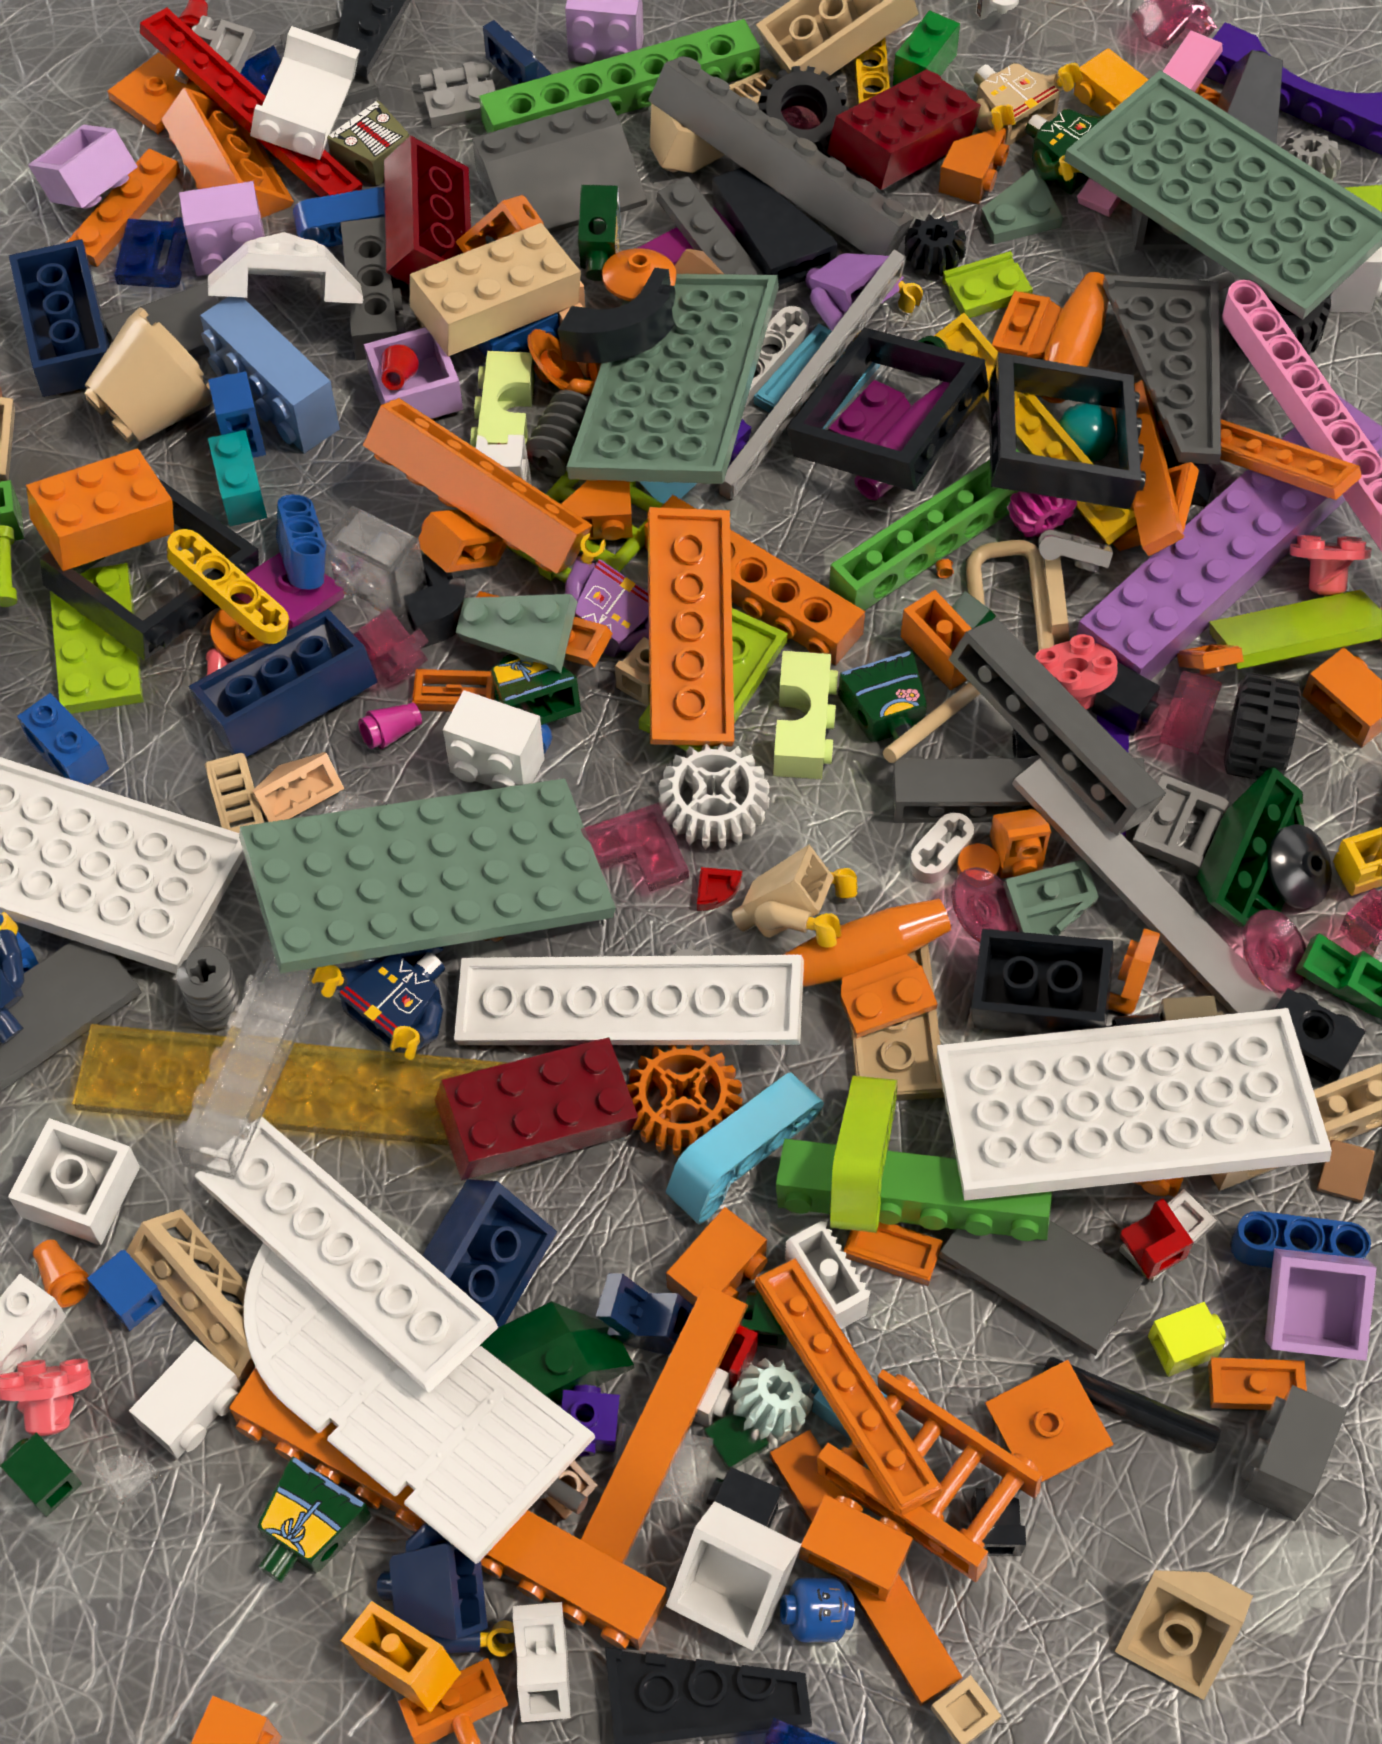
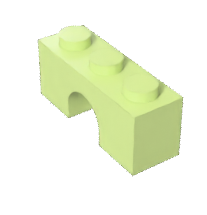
[470,351,535,447]
[773,651,838,779]

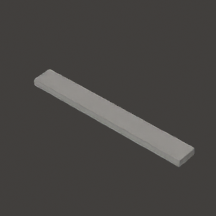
[719,249,906,501]
[1012,757,1280,1014]

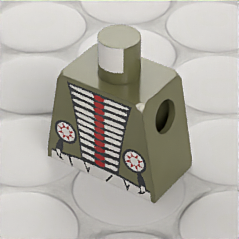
[327,100,409,186]

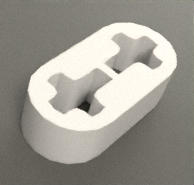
[910,813,974,884]

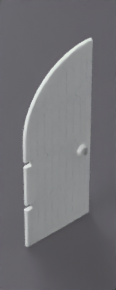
[244,1243,595,1564]

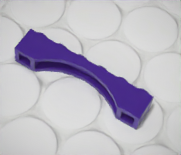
[1205,22,1382,155]

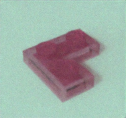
[581,803,689,892]

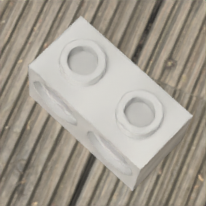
[0,1274,67,1374]

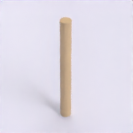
[883,682,981,763]

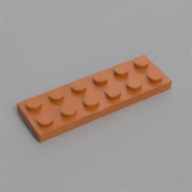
[647,507,734,747]

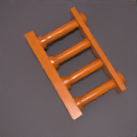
[817,1369,1042,1583]

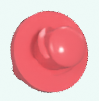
[1290,535,1372,596]
[1035,634,1118,710]
[0,1359,91,1436]

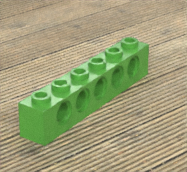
[829,449,1019,611]

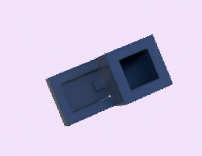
[596,1273,694,1354]

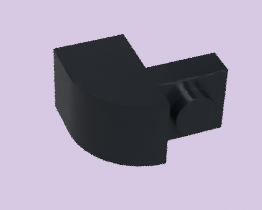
[403,554,467,649]

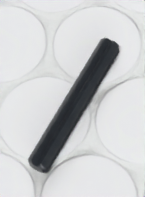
[1042,1357,1221,1453]

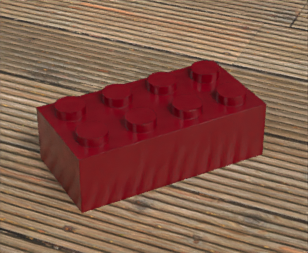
[827,69,981,190]
[384,135,471,285]
[434,1037,638,1181]

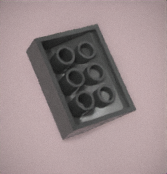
[472,99,647,233]

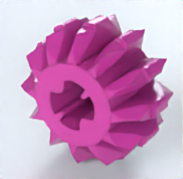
[1007,491,1077,537]

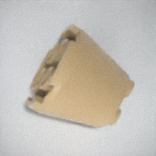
[84,307,213,444]

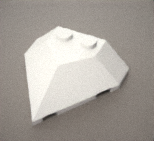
[208,232,363,304]

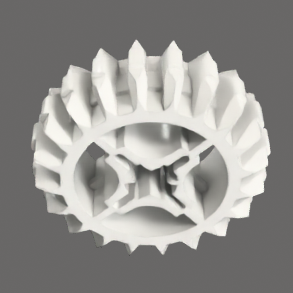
[658,743,770,850]

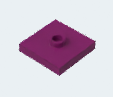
[234,552,346,631]

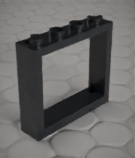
[787,327,989,492]
[988,352,1146,510]
[40,478,259,660]

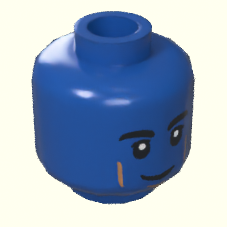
[780,1578,855,1642]

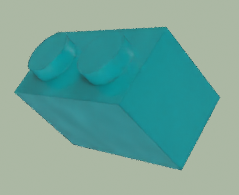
[208,430,267,526]

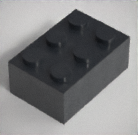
[971,929,1114,1035]

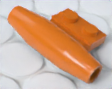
[992,272,1109,403]
[783,899,951,1039]

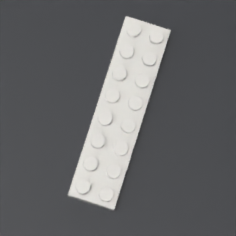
[454,955,804,1045]
[194,1117,498,1393]

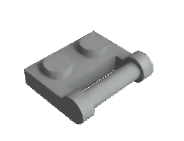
[1038,529,1113,572]
[1132,774,1231,876]

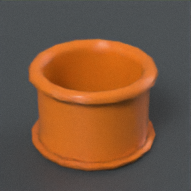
[935,559,954,578]

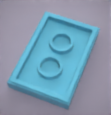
[754,324,880,429]

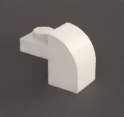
[513,1602,571,1722]

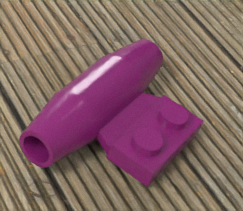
[828,380,951,500]

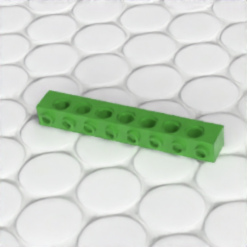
[479,19,760,133]

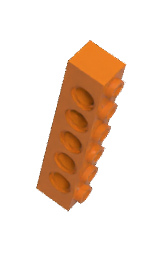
[644,495,865,666]

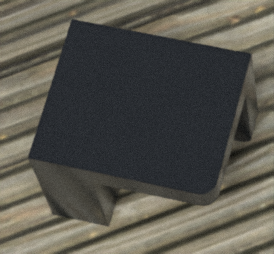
[971,1488,1026,1557]

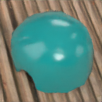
[1059,403,1116,462]

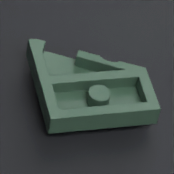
[980,168,1063,244]

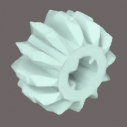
[731,1358,813,1441]

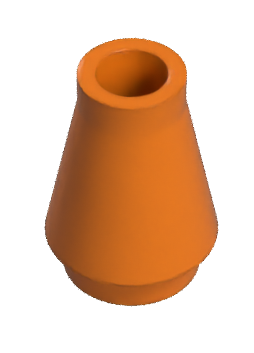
[33,1239,90,1307]

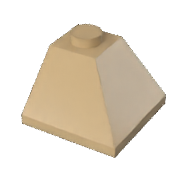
[650,103,725,173]
[1115,1570,1253,1700]

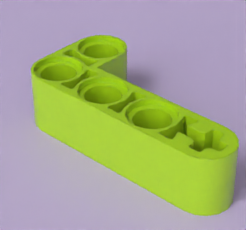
[830,1075,898,1233]

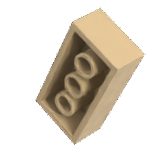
[756,0,919,76]
[410,223,581,356]

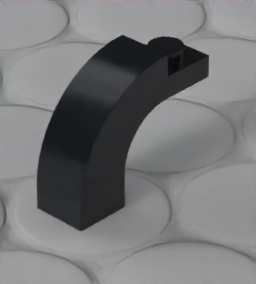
[558,267,676,363]

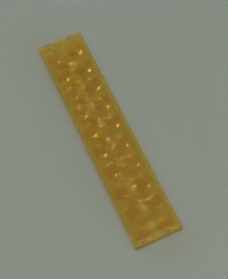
[72,1024,507,1146]

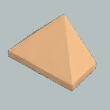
[252,752,344,822]

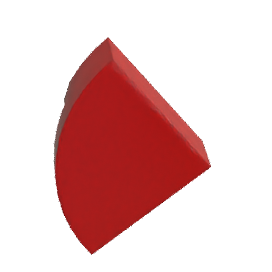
[697,867,743,911]

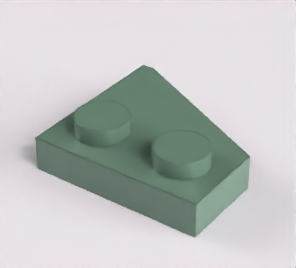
[1003,859,1099,936]

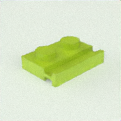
[942,251,1033,318]

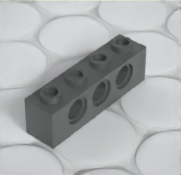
[341,217,406,360]

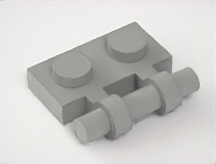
[174,15,256,88]
[419,61,496,128]

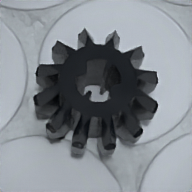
[904,214,966,277]

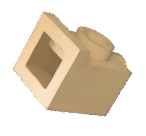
[615,637,650,706]

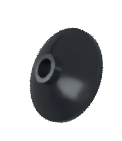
[1268,825,1332,909]

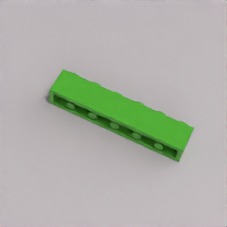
[776,1138,1053,1241]

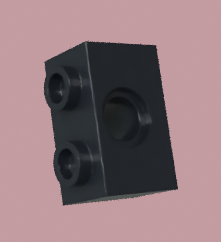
[1275,988,1366,1085]

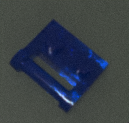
[114,217,187,288]

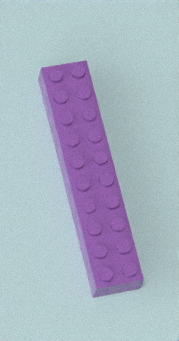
[1076,394,1382,680]

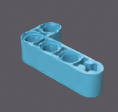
[666,1072,824,1224]

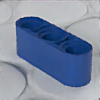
[293,187,385,247]
[276,494,326,589]
[1230,1211,1371,1268]

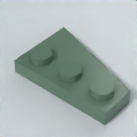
[456,594,578,673]

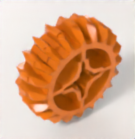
[627,1045,743,1157]

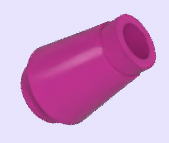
[358,702,422,749]

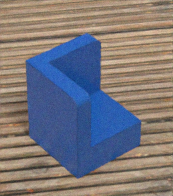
[87,1250,166,1332]

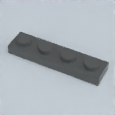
[656,176,763,275]

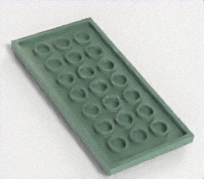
[1064,70,1382,320]
[567,274,779,484]
[239,778,616,974]

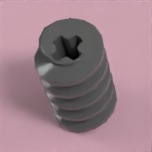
[525,390,589,478]
[176,946,244,1030]

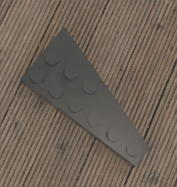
[1103,275,1221,465]

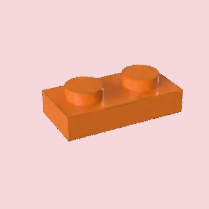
[1208,1357,1307,1410]

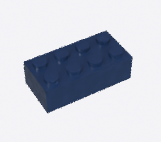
[8,239,109,397]

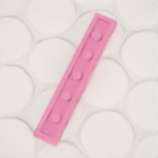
[1077,30,1223,217]

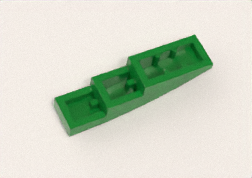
[1295,933,1382,1020]

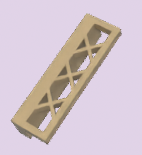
[126,1209,255,1380]

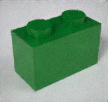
[893,10,960,86]

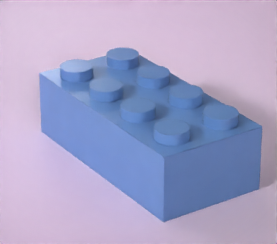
[200,297,340,453]

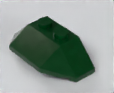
[1196,767,1304,928]
[480,1301,635,1404]

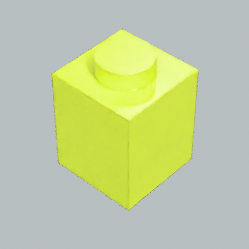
[1148,1301,1226,1377]

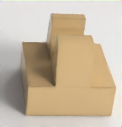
[930,1675,1002,1744]

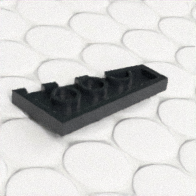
[337,0,411,78]
[605,1647,812,1744]

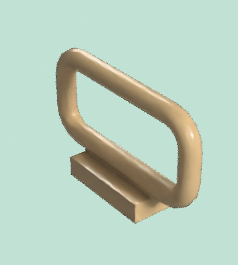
[966,540,1070,657]

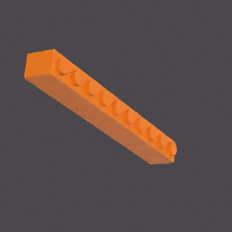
[229,1367,668,1650]

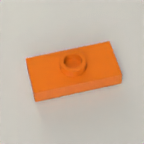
[1177,644,1244,675]

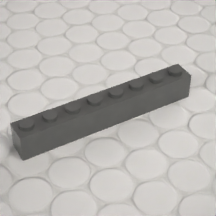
[648,56,914,256]

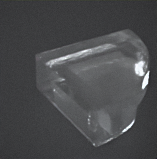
[93,1455,161,1505]

